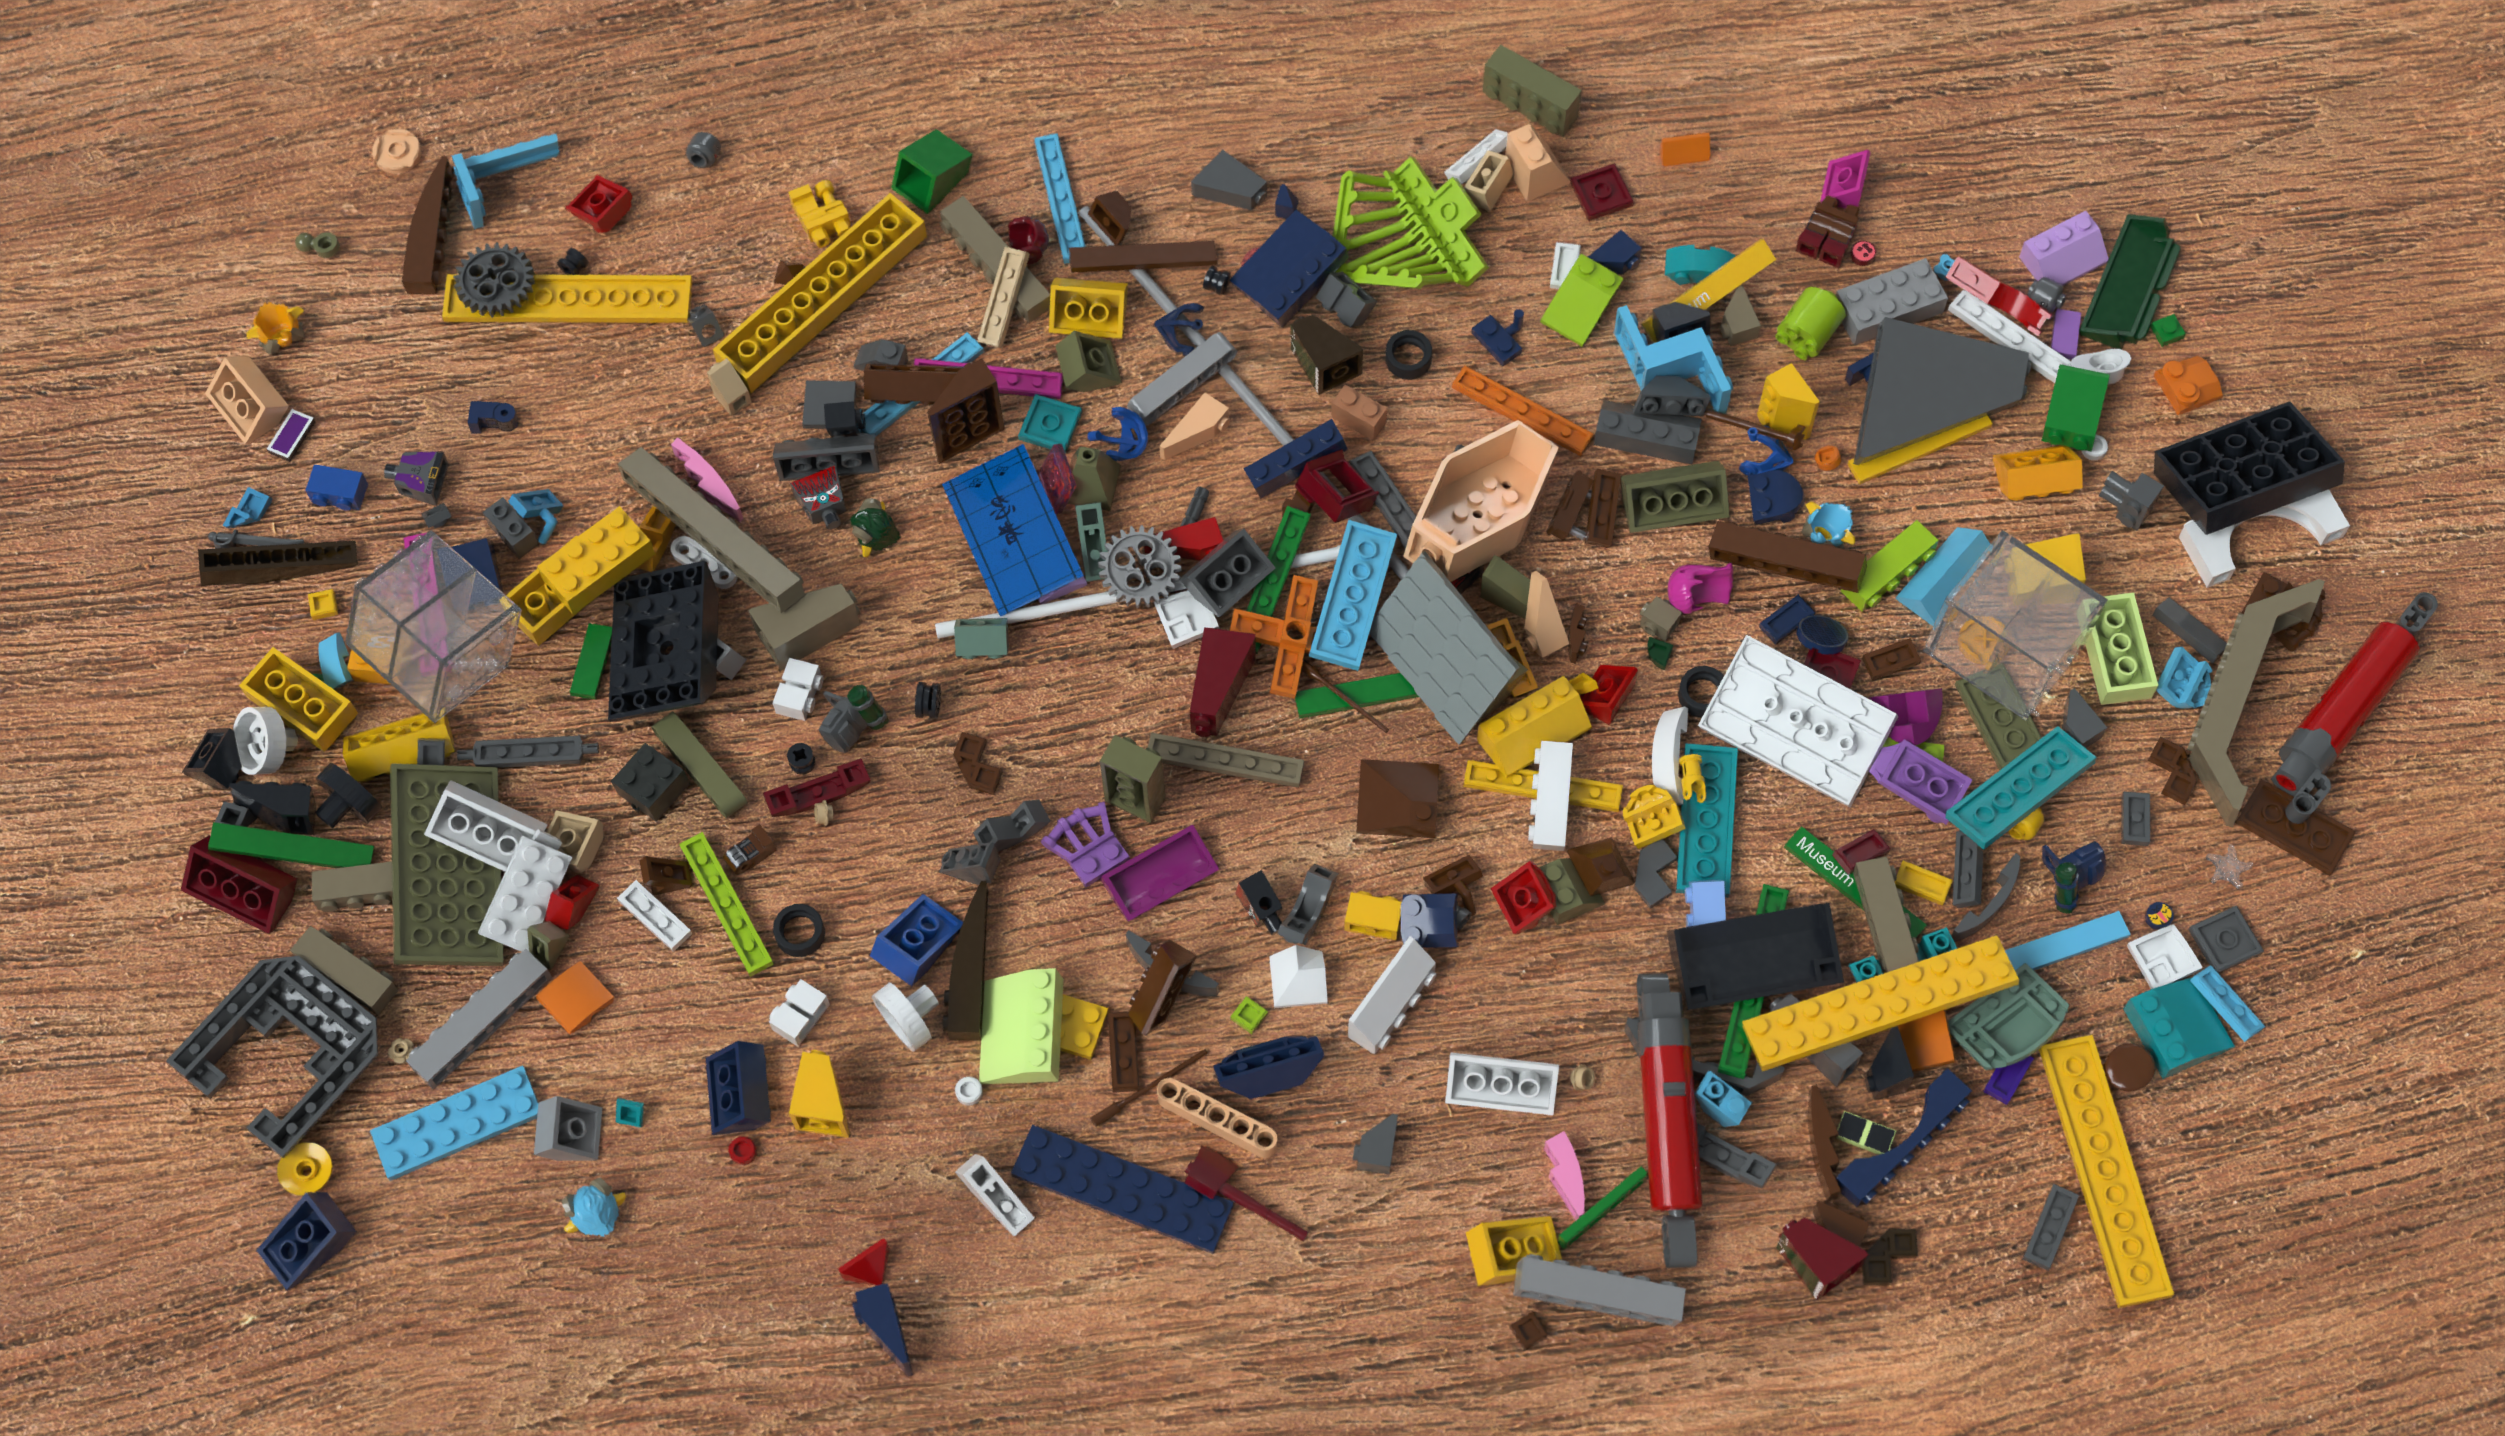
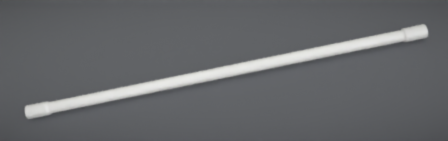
[935,545,1341,639]

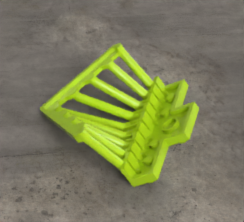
[1333,156,1489,289]

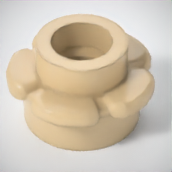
[814,800,833,826]
[388,1038,414,1064]
[1570,1064,1595,1091]

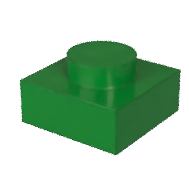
[2150,314,2186,347]

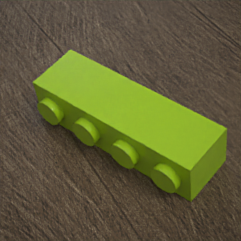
[1841,520,1939,612]

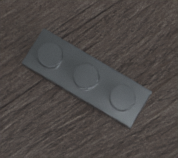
[1952,831,1983,908]
[2022,1184,2079,1271]

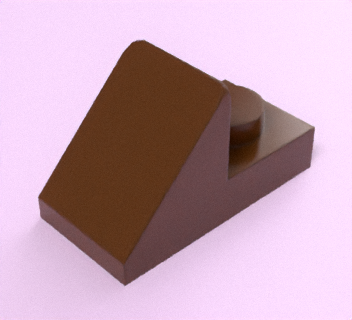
[639,856,693,895]

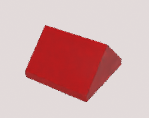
[1580,665,1638,725]

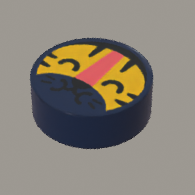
[2145,902,2174,930]

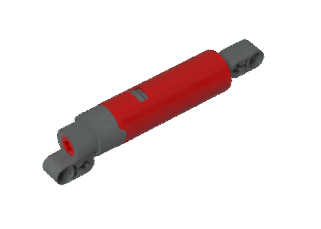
[2271,592,2438,824]
[1637,973,1703,1268]

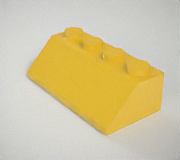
[1477,676,1592,778]
[343,707,455,783]

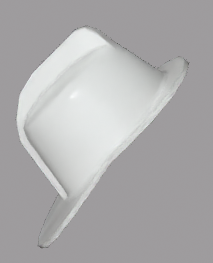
[2070,349,2131,385]

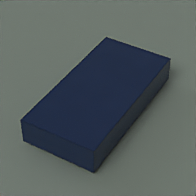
[1759,594,1815,645]

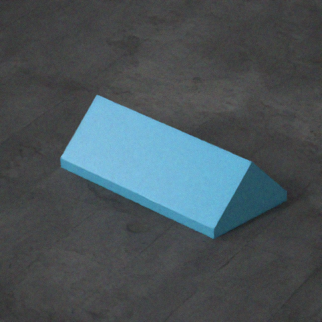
[1895,527,1998,629]

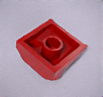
[565,174,633,233]
[1490,861,1556,934]

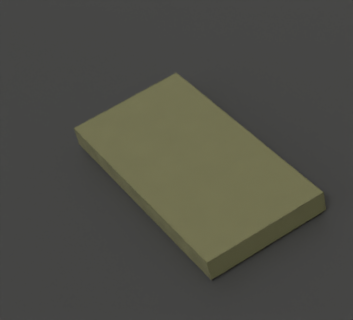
[1955,664,2042,770]

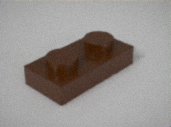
[1862,638,1921,681]

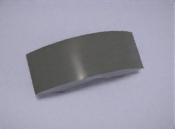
[973,800,1050,852]

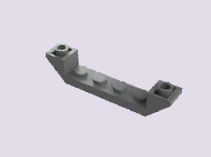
[1624,1017,1785,1096]

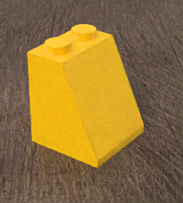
[2005,534,2086,605]
[789,1050,850,1138]

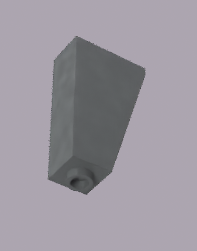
[1769,993,1863,1087]

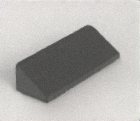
[2153,597,2227,664]

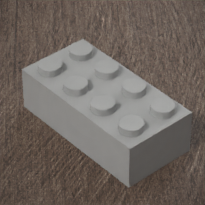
[1836,258,1948,345]

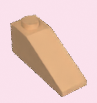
[1160,393,1230,460]
[1524,571,1569,657]

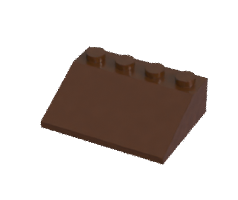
[927,358,1005,464]

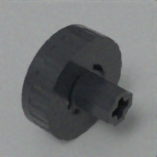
[315,763,382,828]

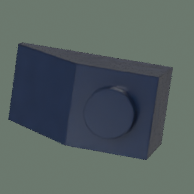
[1588,230,1642,275]

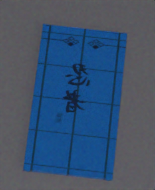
[942,444,1084,616]

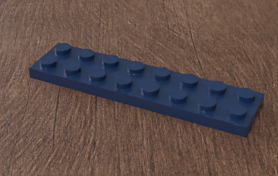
[1011,1125,1234,1255]

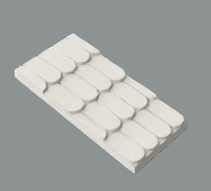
[1698,635,1898,808]

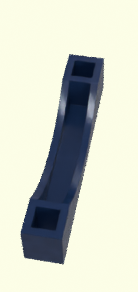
[1836,1068,1972,1208]

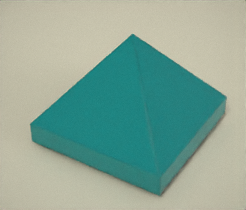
[615,1098,644,1128]

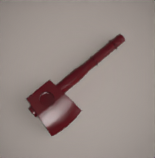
[1184,1145,1308,1241]

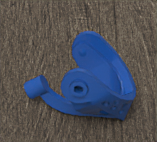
[1088,407,1148,461]
[1739,425,1794,476]

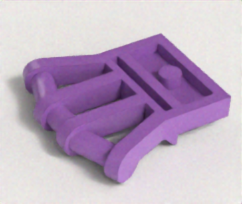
[1041,802,1130,888]

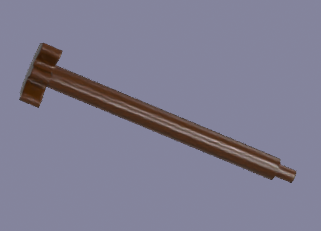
[1704,409,1805,451]

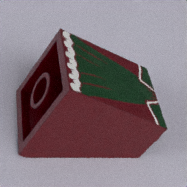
[1776,1217,1868,1300]

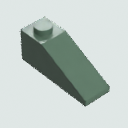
[1075,502,1108,582]

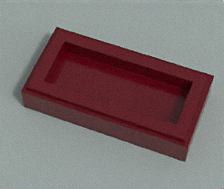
[1832,829,1891,875]

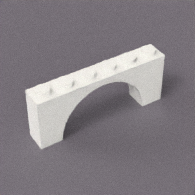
[2179,489,2350,588]

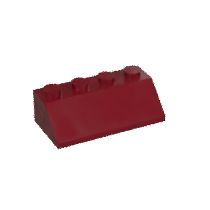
[181,836,297,934]

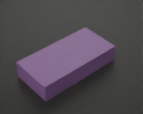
[2051,309,2081,360]

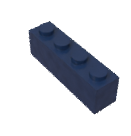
[1244,419,1348,499]

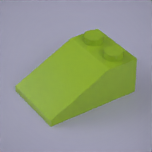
[1540,254,1624,347]

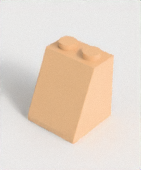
[1506,124,1570,202]

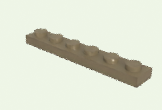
[1148,733,1304,788]

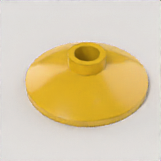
[277,1142,333,1196]

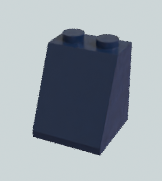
[436,538,504,614]

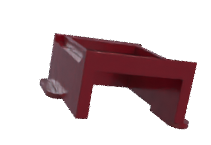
[1295,449,1379,523]

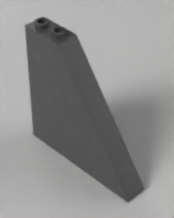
[1853,317,2031,465]

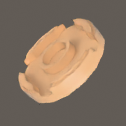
[372,129,422,174]

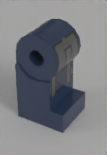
[467,401,519,434]

